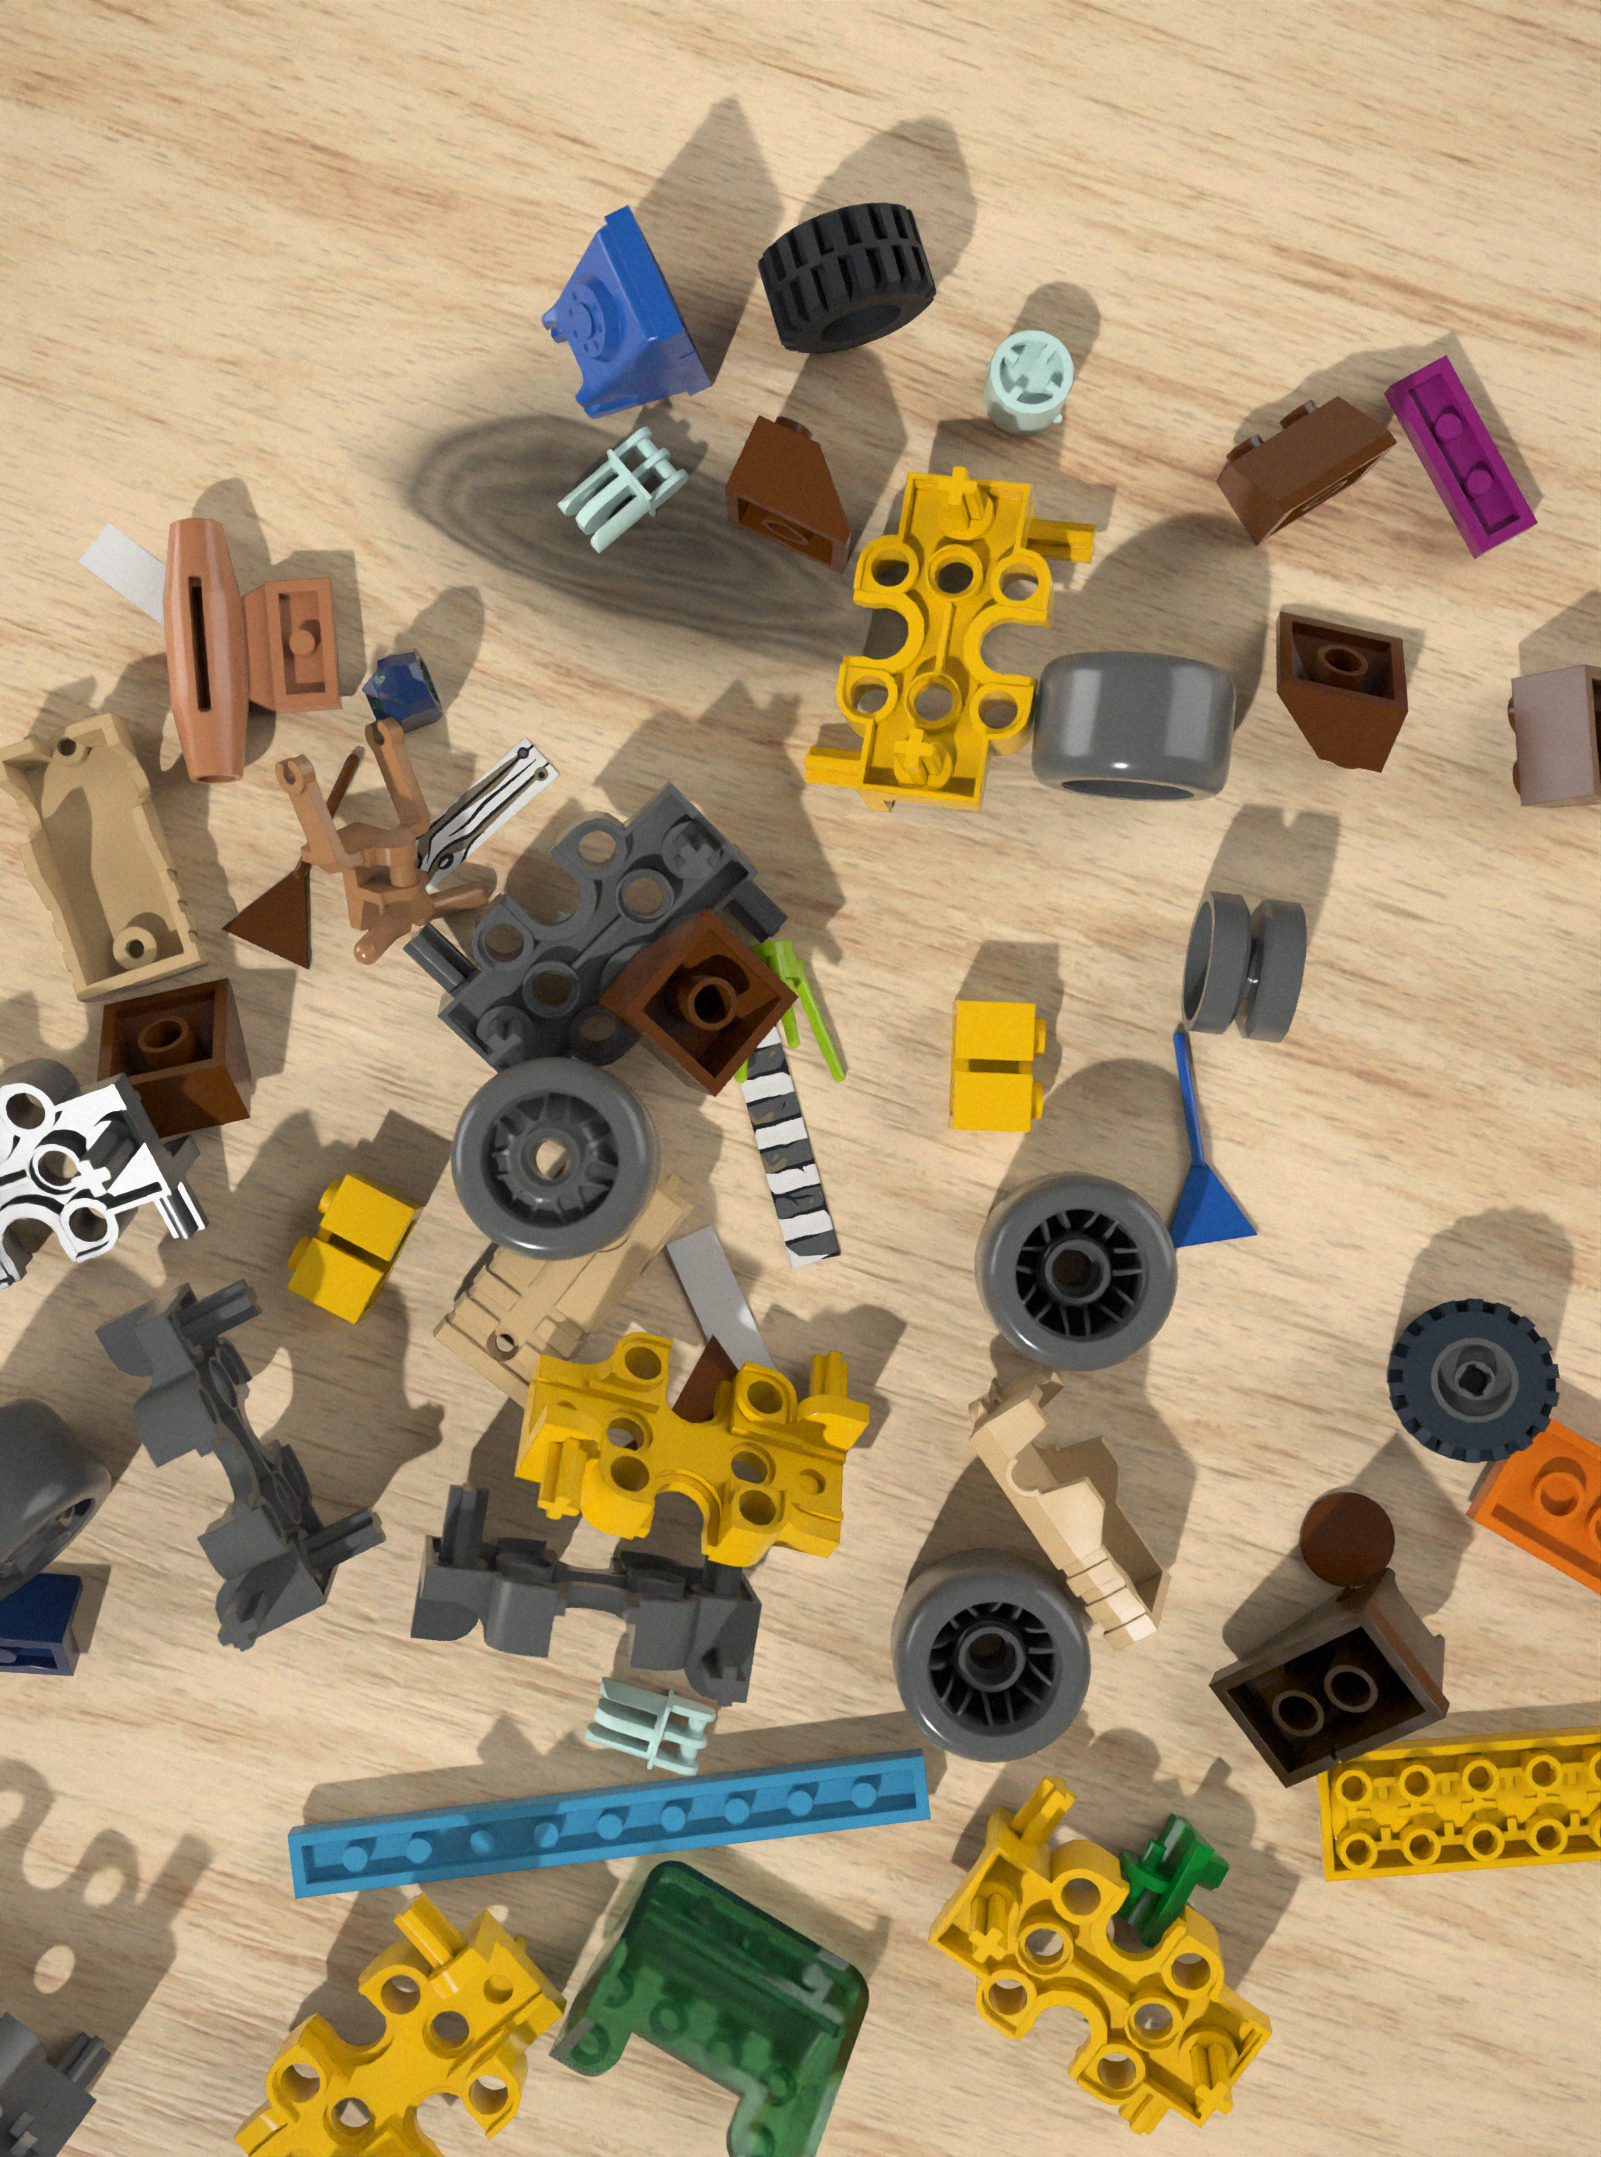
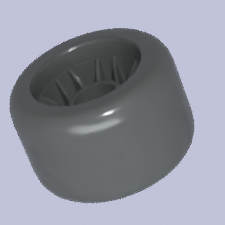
[1031,651,1236,802]
[451,1057,661,1261]
[974,1171,1178,1372]
[0,1398,111,1601]
[890,1548,1091,1763]

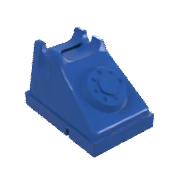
[542,205,713,419]

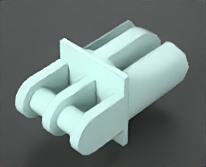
[557,426,689,553]
[583,1677,716,1776]

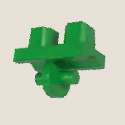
[1117,1813,1229,1949]

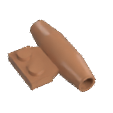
[162,518,343,784]

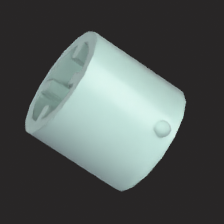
[983,330,1074,437]

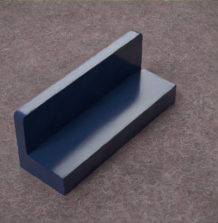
[0,1573,83,1676]

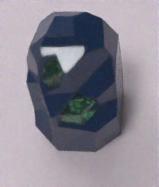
[362,648,443,734]

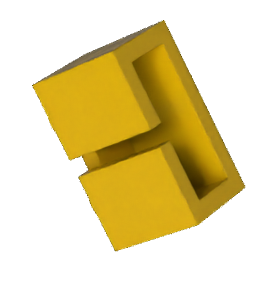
[948,1000,1046,1132]
[286,1171,426,1324]

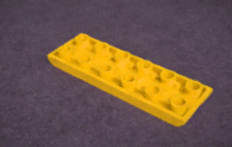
[1316,1725,1601,1882]

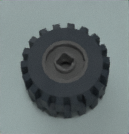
[1387,1298,1560,1463]

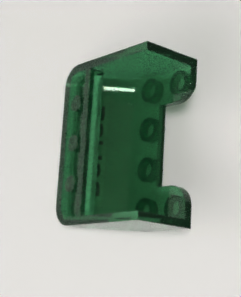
[548,1860,869,2157]

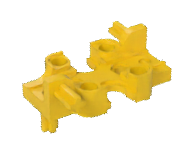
[804,466,1097,813]
[514,1332,870,1567]
[928,1774,1273,2136]
[234,1891,567,2157]

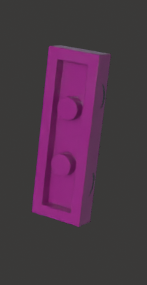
[1384,355,1538,559]

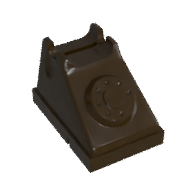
[1209,1567,1450,1788]

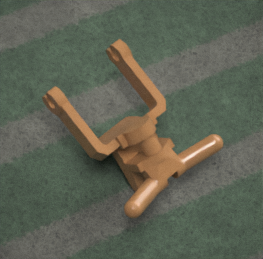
[275,717,489,965]

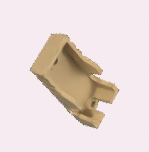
[0,712,208,1003]
[433,1158,696,1409]
[968,1363,1171,1652]

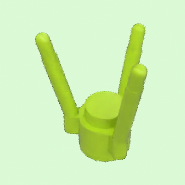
[734,940,845,1084]

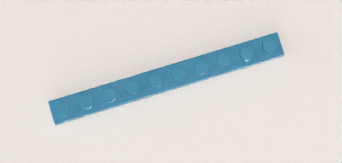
[287,1748,931,1899]

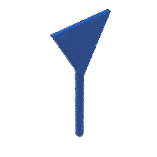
[1169,1031,1257,1248]

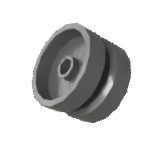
[1181,891,1307,1043]

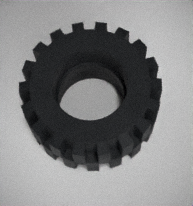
[758,203,936,354]

